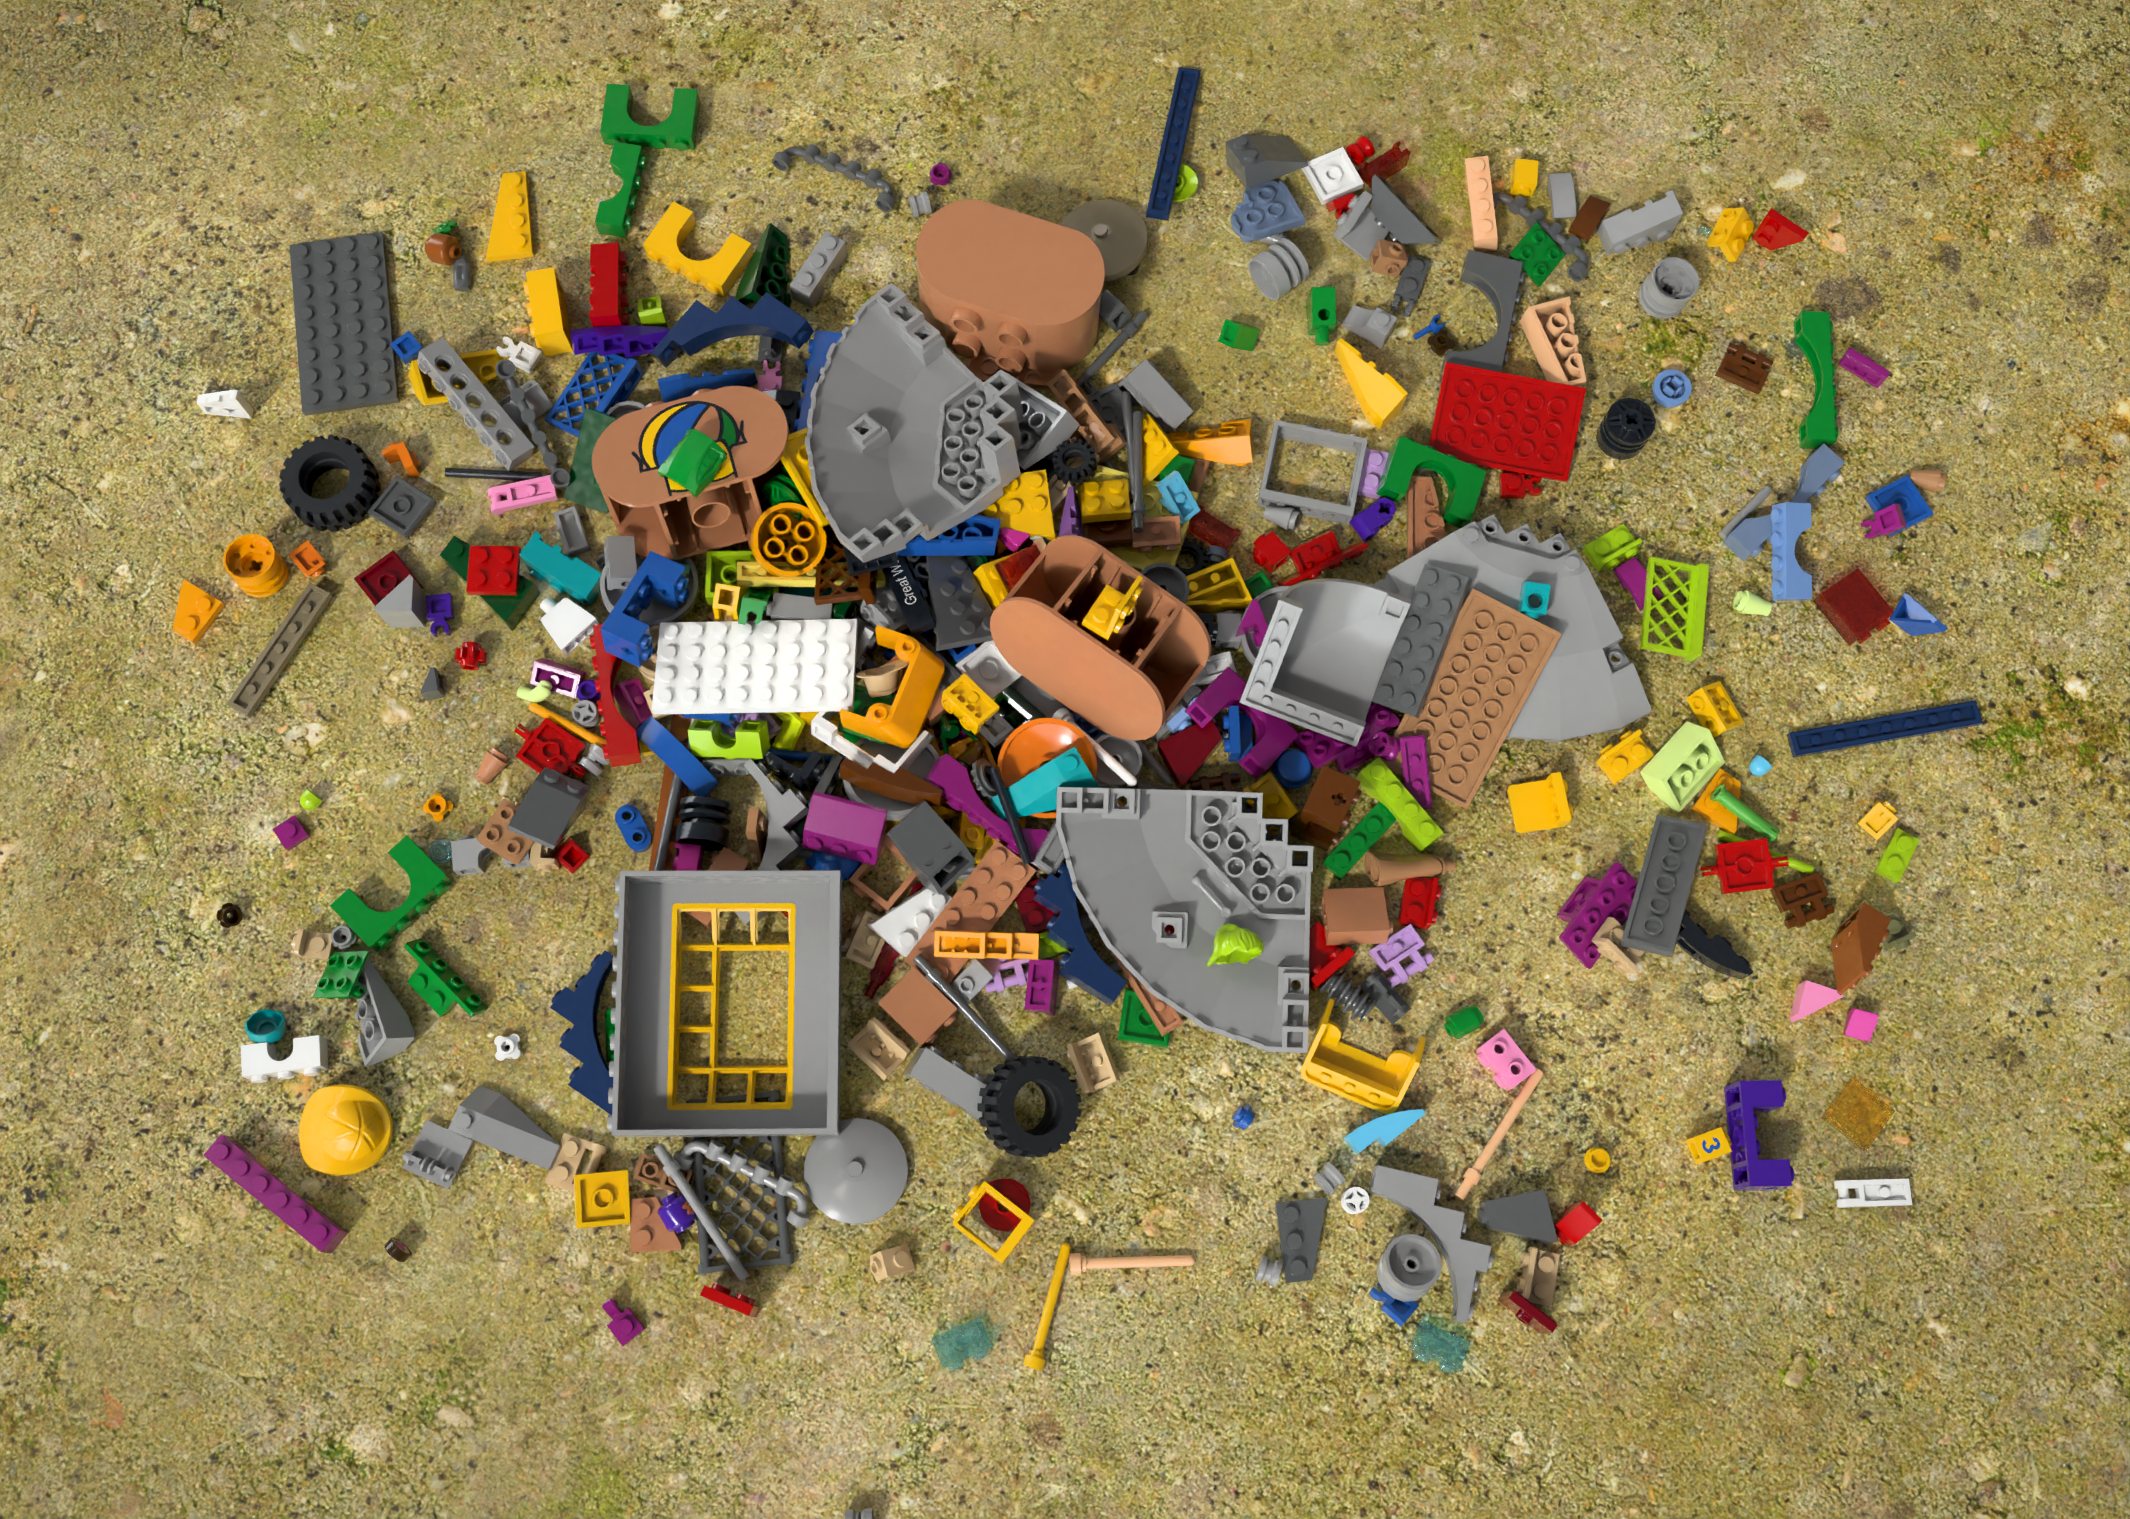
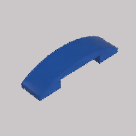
[636,716,720,797]

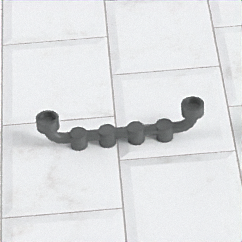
[772,144,896,212]
[1493,192,1588,282]
[495,359,570,489]

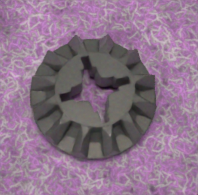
[971,758,997,798]

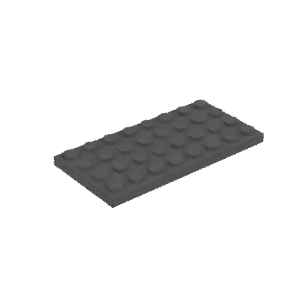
[289,232,400,416]

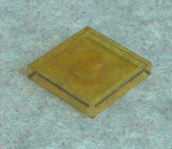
[1821,1078,1895,1151]

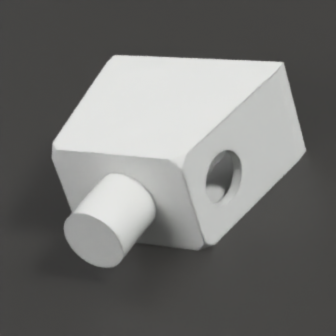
[540,597,599,657]

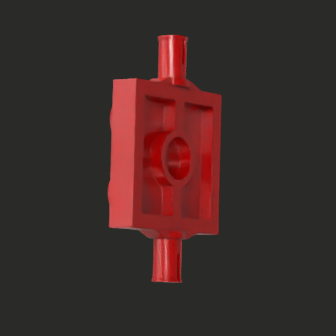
[514,717,587,779]
[1701,838,1789,894]

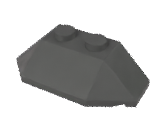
[1371,175,1443,245]

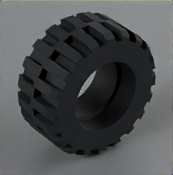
[279,435,381,532]
[977,1056,1082,1158]

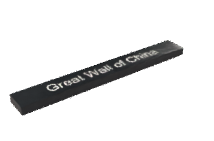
[881,556,935,636]

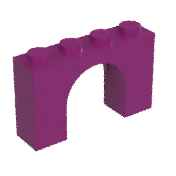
[1185,667,1299,780]

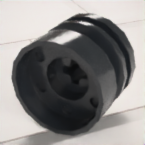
[1596,398,1656,460]
[675,796,733,851]

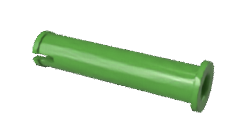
[1710,784,1780,842]

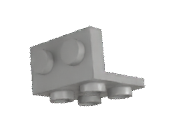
[1332,191,1389,261]

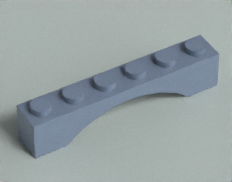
[1723,444,1845,562]

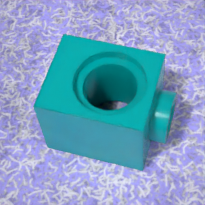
[1518,581,1551,620]

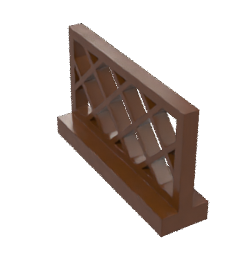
[814,524,878,605]

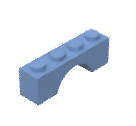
[1771,502,1812,602]

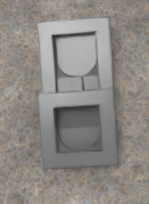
[1547,173,1577,220]

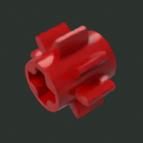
[454,641,487,671]

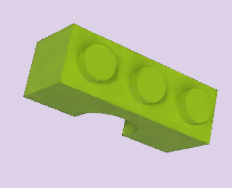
[688,719,770,760]

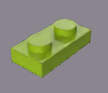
[1874,828,1920,883]

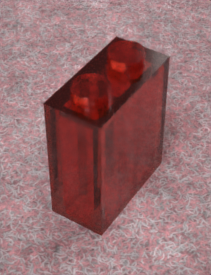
[1813,568,1894,646]

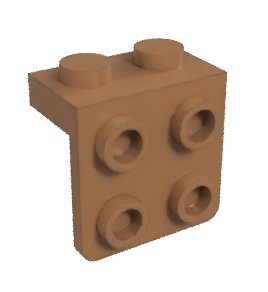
[477,799,535,865]

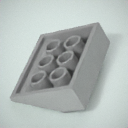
[1005,372,1080,470]

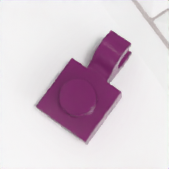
[601,1298,645,1346]

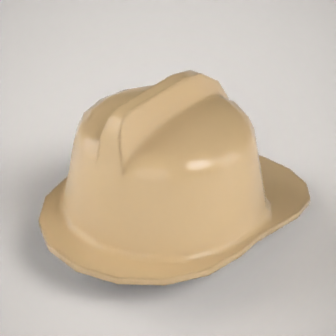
[856,659,909,698]

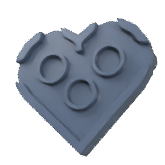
[1231,180,1305,243]

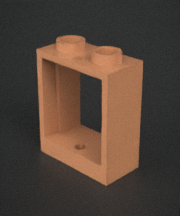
[849,834,919,914]

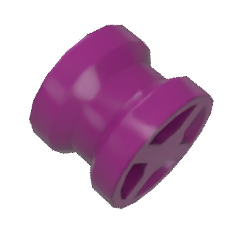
[1369,732,1400,761]

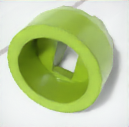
[300,789,323,810]

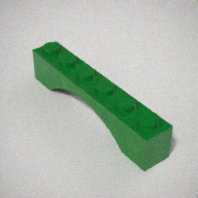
[1794,311,1838,449]

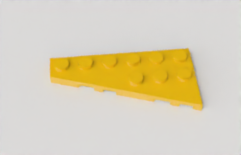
[976,470,1055,540]

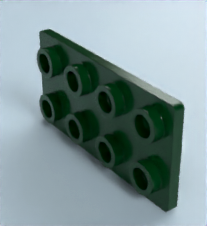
[564,408,618,514]

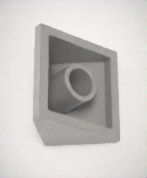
[373,575,426,628]

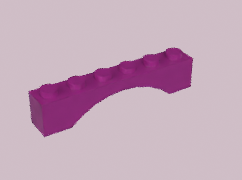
[923,753,1048,870]
[204,1134,349,1254]

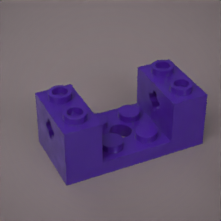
[1724,1080,1794,1191]

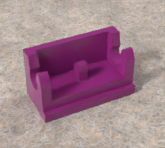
[1024,959,1060,1016]

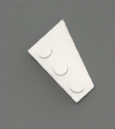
[867,887,952,957]

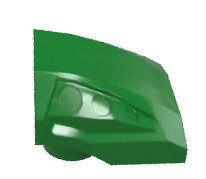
[658,429,727,498]

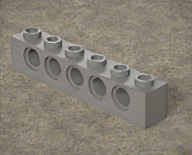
[417,337,534,471]

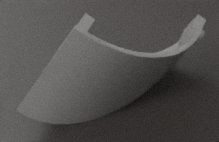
[1239,579,1412,747]

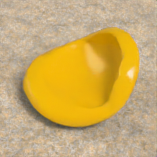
[299,1084,393,1175]

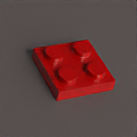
[466,546,521,595]
[700,1283,760,1318]

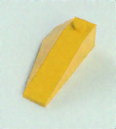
[1335,338,1408,430]

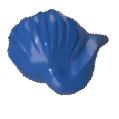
[805,851,862,881]

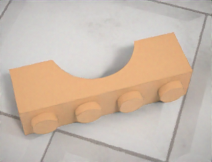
[1465,156,1498,253]

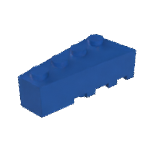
[896,515,1001,556]

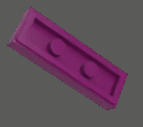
[1399,735,1432,810]

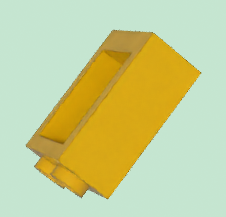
[952,1181,1035,1265]

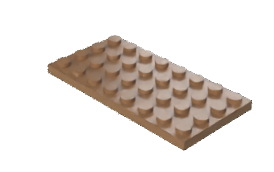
[1381,588,1562,809]

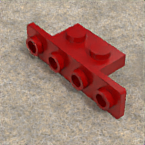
[1277,530,1369,587]

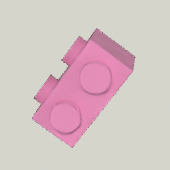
[1475,1029,1536,1091]

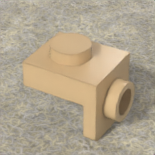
[870,1244,915,1281]

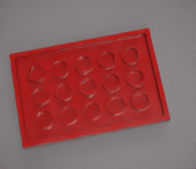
[1428,362,1586,483]

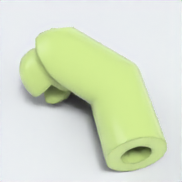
[516,680,552,703]

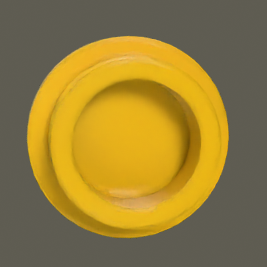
[1584,1147,1611,1173]

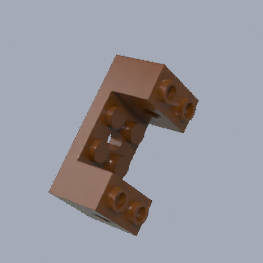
[1291,765,1362,851]

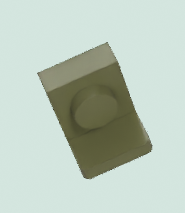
[1882,912,1917,951]

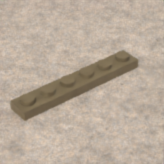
[227,582,333,718]

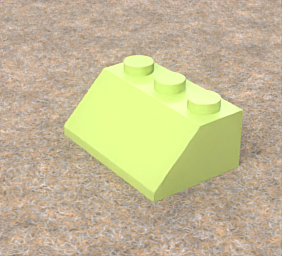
[1640,721,1725,813]

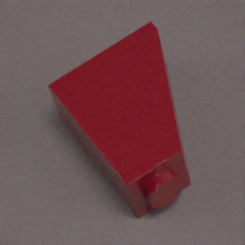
[1157,719,1223,790]

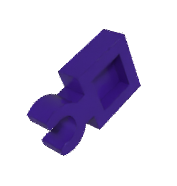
[426,593,454,637]

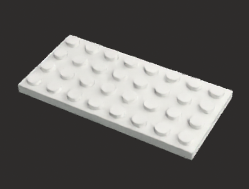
[652,619,858,715]

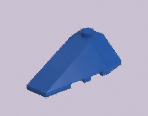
[657,368,758,403]

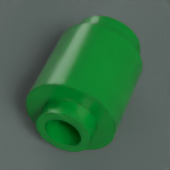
[1444,1005,1484,1039]

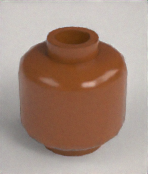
[425,233,462,266]

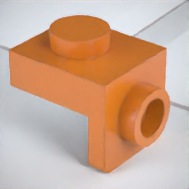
[382,441,421,478]
[288,540,327,579]

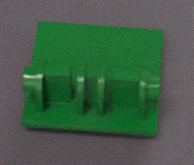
[1508,222,1565,287]
[313,951,370,1000]

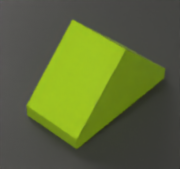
[638,295,668,328]

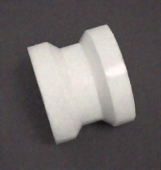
[1341,1187,1369,1215]

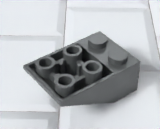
[887,800,976,895]

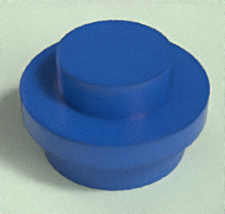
[1232,1105,1255,1130]

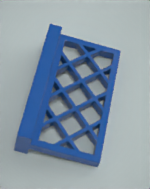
[544,351,644,437]

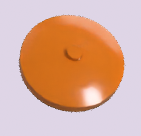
[997,718,1098,818]

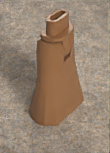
[1364,850,1455,887]

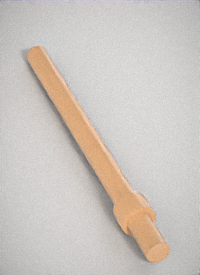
[1454,1068,1544,1201]

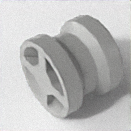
[908,191,932,218]
[572,700,601,729]
[1313,1162,1346,1195]
[1255,1255,1283,1287]

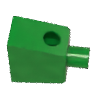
[1306,287,1336,346]

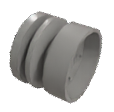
[1248,238,1310,301]
[1638,257,1700,319]

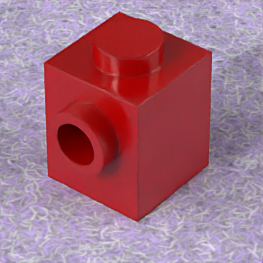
[1252,531,1291,574]

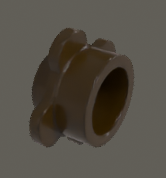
[1427,330,1455,356]

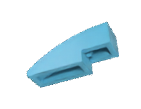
[1343,1109,1426,1155]

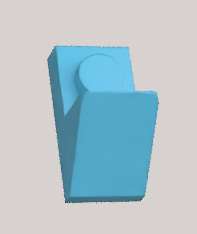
[1156,470,1201,525]

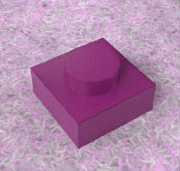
[273,815,310,851]

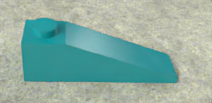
[990,747,1100,821]

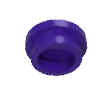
[577,680,601,703]

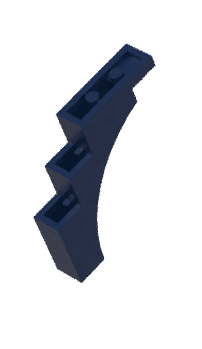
[651,292,814,368]

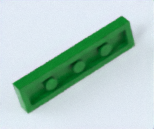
[1322,801,1396,880]

